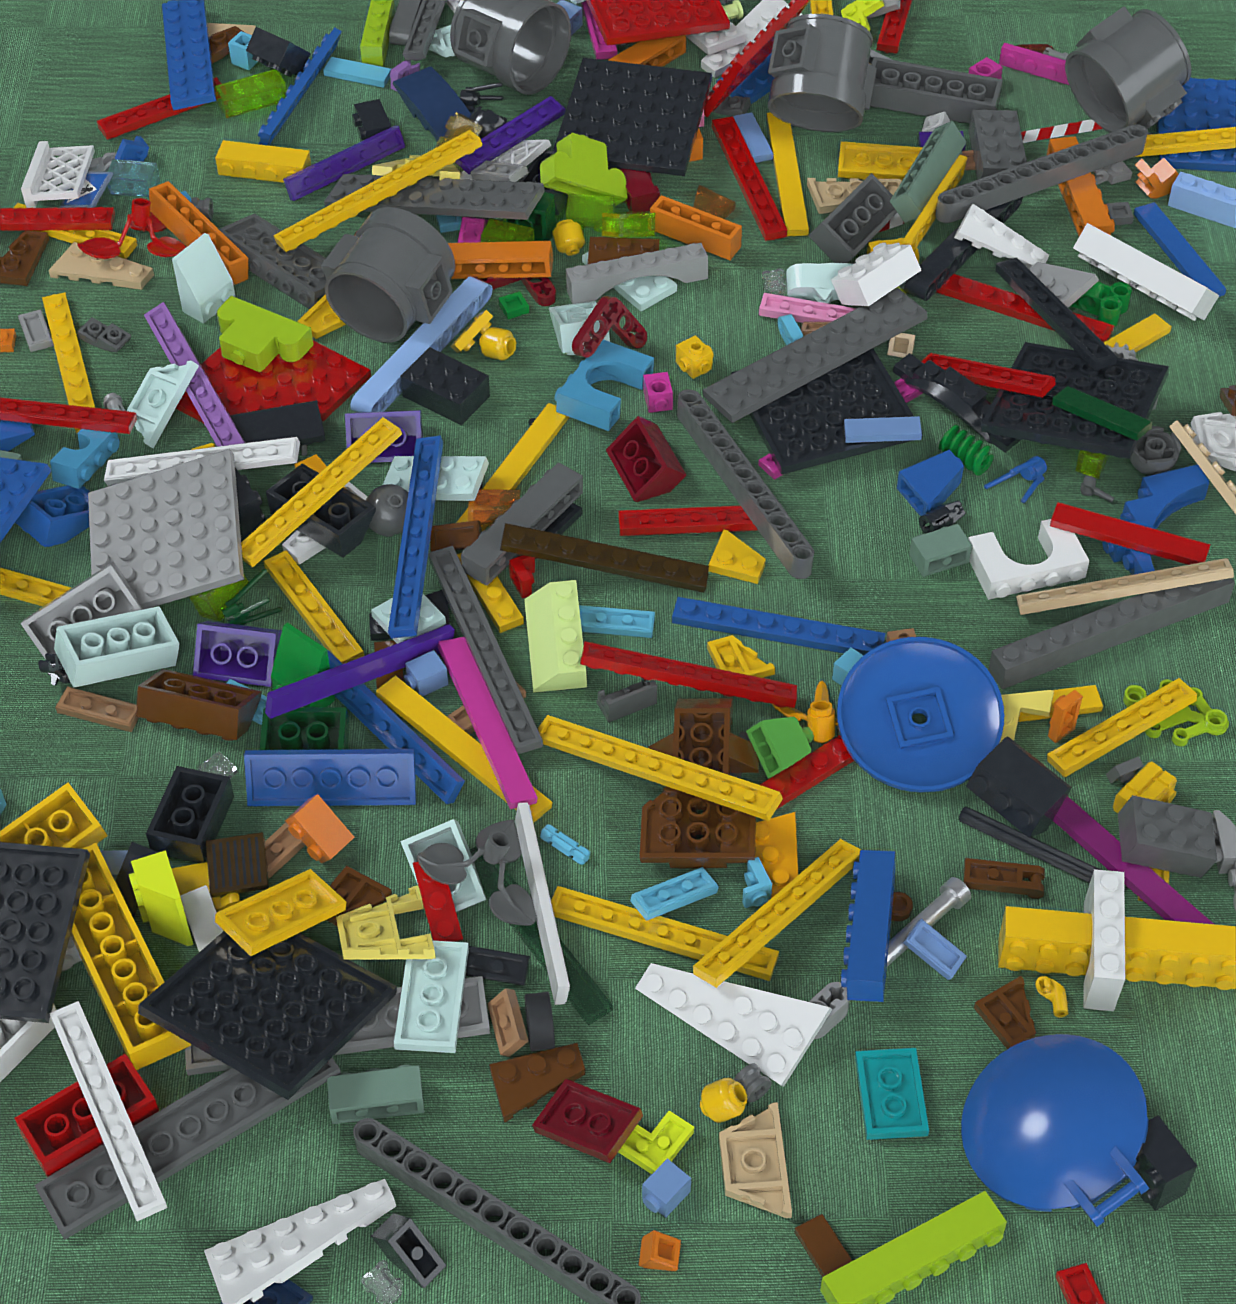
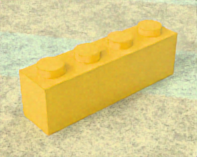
[215,140,311,183]

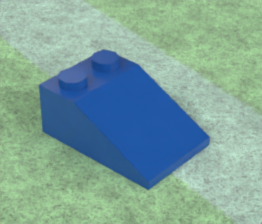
[15,485,90,547]

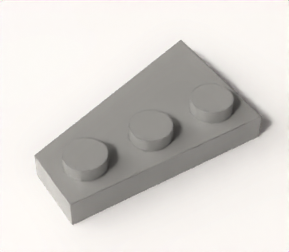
[1029,262,1099,307]

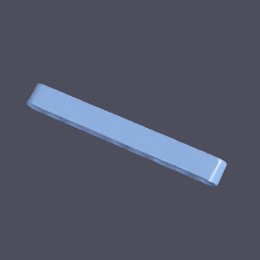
[350,276,493,413]

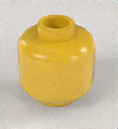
[552,219,585,256]
[479,327,516,361]
[700,1077,747,1123]

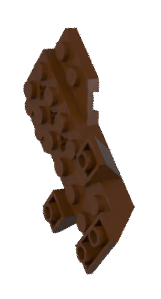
[639,698,759,868]

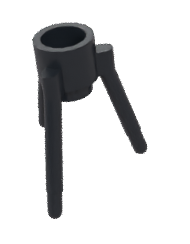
[460,83,507,122]

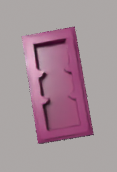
[457,217,486,243]

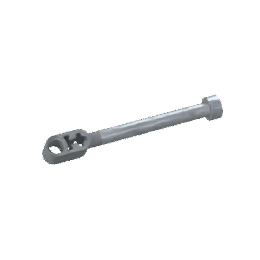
[809,877,971,1039]

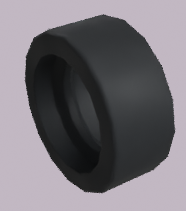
[525,992,555,1051]

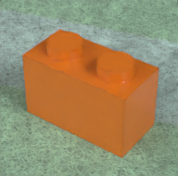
[285,794,355,864]

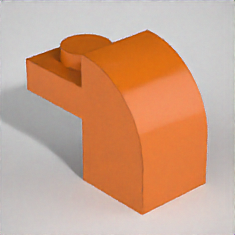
[1135,158,1179,199]

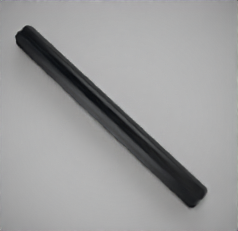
[959,806,1101,883]

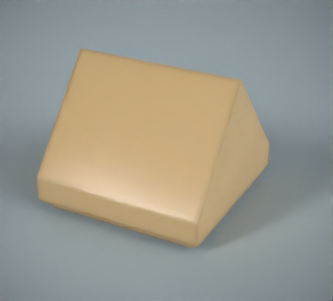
[887,333,916,358]

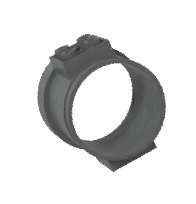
[450,0,571,95]
[1065,6,1192,133]
[768,14,877,132]
[321,207,455,343]

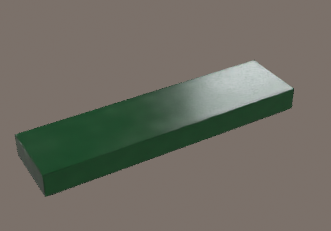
[1052,386,1152,441]

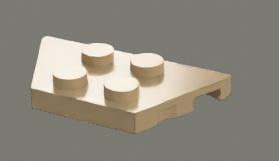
[719,1102,792,1218]

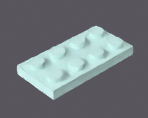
[582,235,677,311]
[383,456,489,501]
[394,941,469,1053]

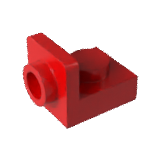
[509,555,535,599]

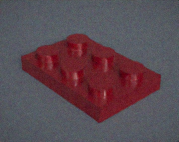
[532,1079,643,1163]

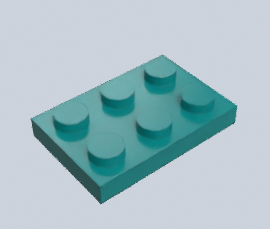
[855,1048,929,1140]

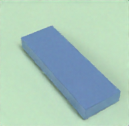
[733,112,773,163]
[844,416,922,443]

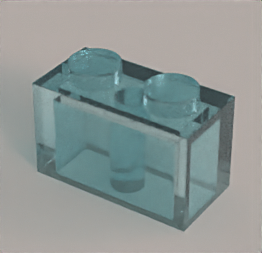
[108,159,160,197]

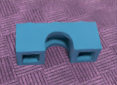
[50,429,120,489]

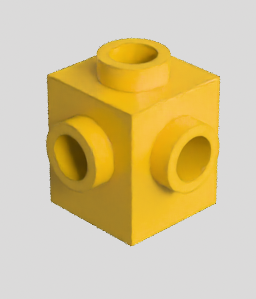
[676,335,714,379]

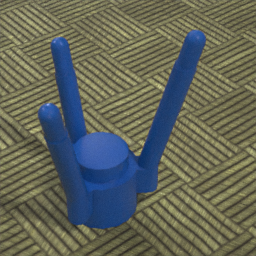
[984,456,1047,503]

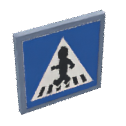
[60,172,113,208]

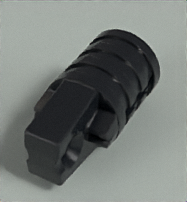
[919,501,966,534]

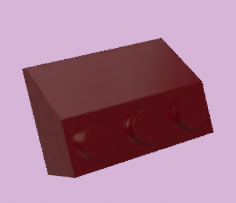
[606,416,686,502]

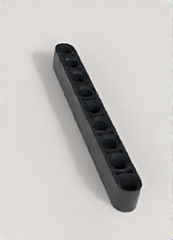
[904,196,1024,301]

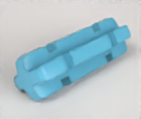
[540,824,590,865]

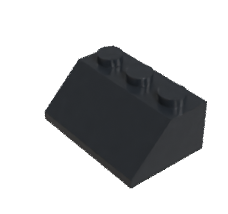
[966,737,1072,838]

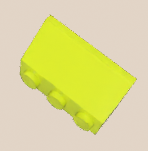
[129,850,194,946]

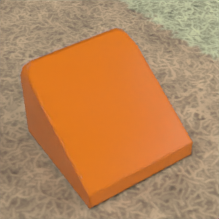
[639,1230,681,1271]

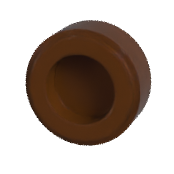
[891,892,913,922]

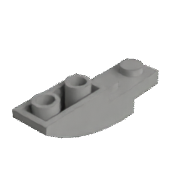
[1212,810,1236,911]

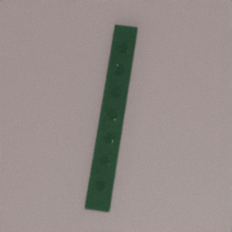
[470,846,613,1025]

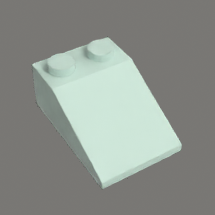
[172,233,235,324]
[549,301,610,355]
[400,819,487,912]

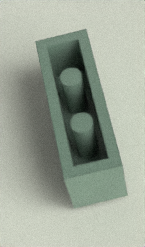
[327,1065,425,1124]

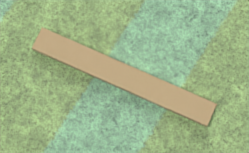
[1016,558,1234,615]

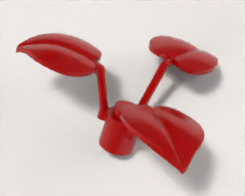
[77,198,186,259]

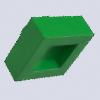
[498,291,529,319]

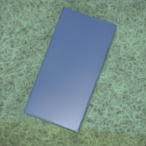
[903,919,967,980]

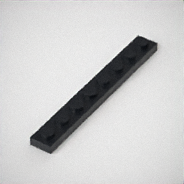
[996,257,1117,371]

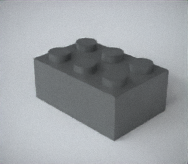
[1118,795,1217,878]

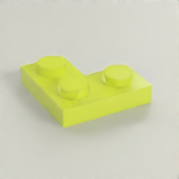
[841,0,884,31]
[618,1111,694,1174]

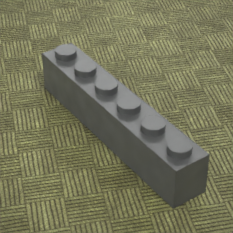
[461,462,583,586]

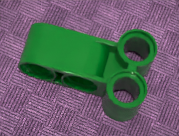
[1071,282,1132,327]

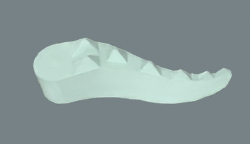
[786,263,906,304]

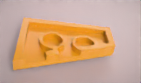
[755,812,798,898]

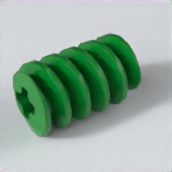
[938,424,994,476]

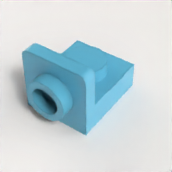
[742,857,772,908]

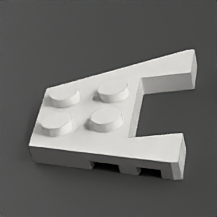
[1191,412,1236,471]

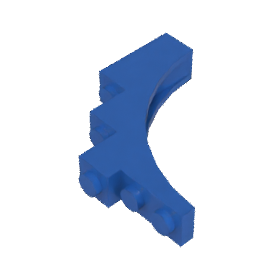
[1102,464,1209,575]

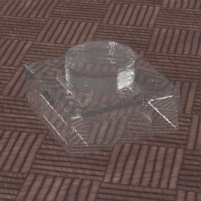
[197,751,238,778]

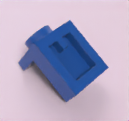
[115,136,149,167]

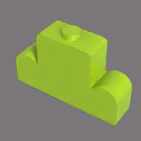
[540,133,627,207]
[217,296,313,372]

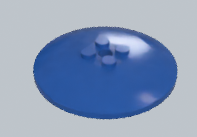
[837,637,1004,793]

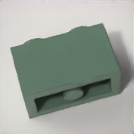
[909,524,972,577]

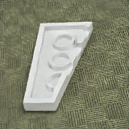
[954,204,1049,269]

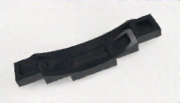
[893,353,1020,453]

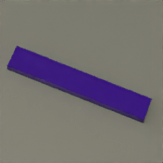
[455,96,566,174]
[283,125,406,201]

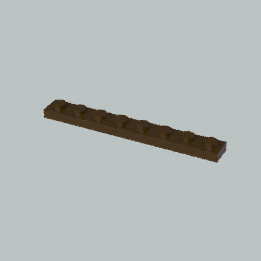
[500,523,709,593]

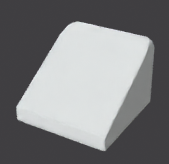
[922,112,950,132]

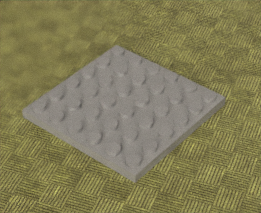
[88,449,244,610]

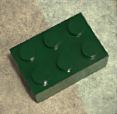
[259,707,350,750]

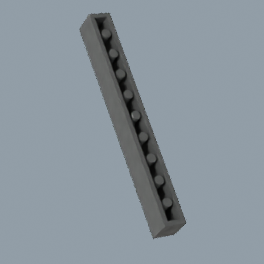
[988,578,1235,689]

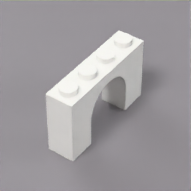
[968,519,1089,600]
[1084,869,1125,1011]

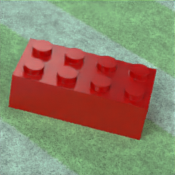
[14,1053,159,1177]

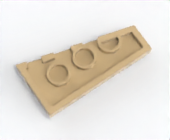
[807,178,902,214]
[48,242,154,290]

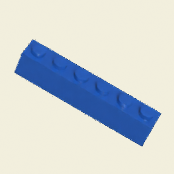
[841,850,896,1002]

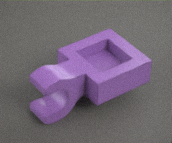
[390,60,420,91]

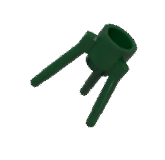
[222,569,282,625]

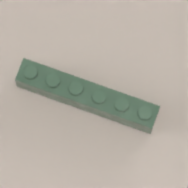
[890,121,966,223]

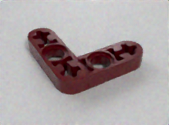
[473,276,556,306]
[572,296,648,358]

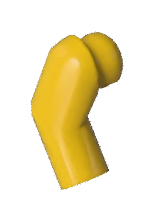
[1035,976,1069,1017]

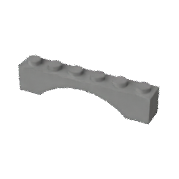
[566,243,708,304]

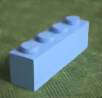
[1168,171,1236,228]

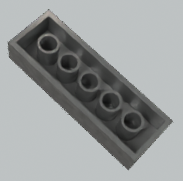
[870,57,1003,124]

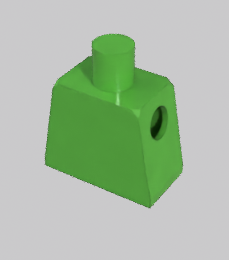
[746,717,814,779]

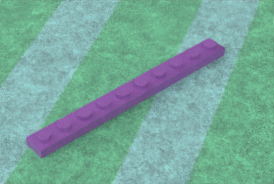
[144,302,245,447]

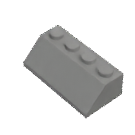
[20,561,142,659]

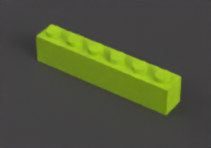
[820,1191,1007,1304]

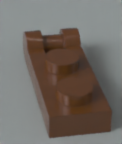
[963,858,1045,899]

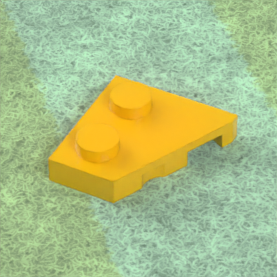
[450,310,493,353]
[708,529,766,584]
[707,635,775,678]

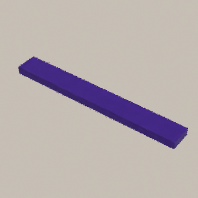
[265,624,455,719]

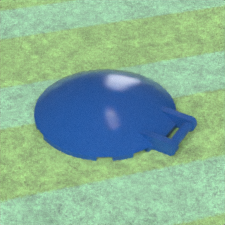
[961,1034,1149,1227]

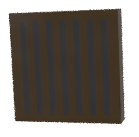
[206,832,269,897]

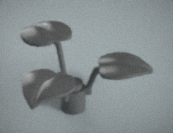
[417,819,537,926]

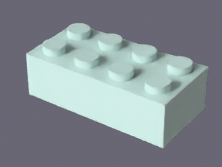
[54,606,179,688]

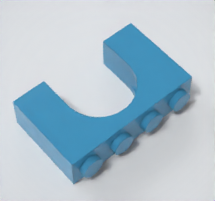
[554,340,654,431]

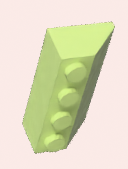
[524,580,587,693]

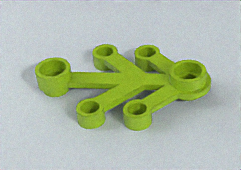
[1123,679,1229,747]

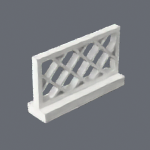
[460,140,551,180]
[21,141,95,208]

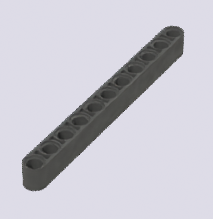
[935,125,1148,223]
[677,389,814,579]
[353,1118,641,1304]

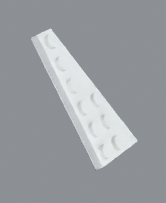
[701,0,803,78]
[635,963,832,1087]
[204,1179,396,1304]

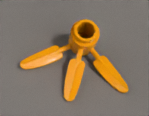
[772,681,838,743]

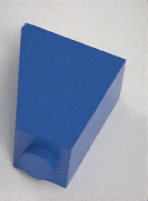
[897,450,964,516]

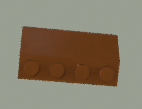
[136,669,262,741]

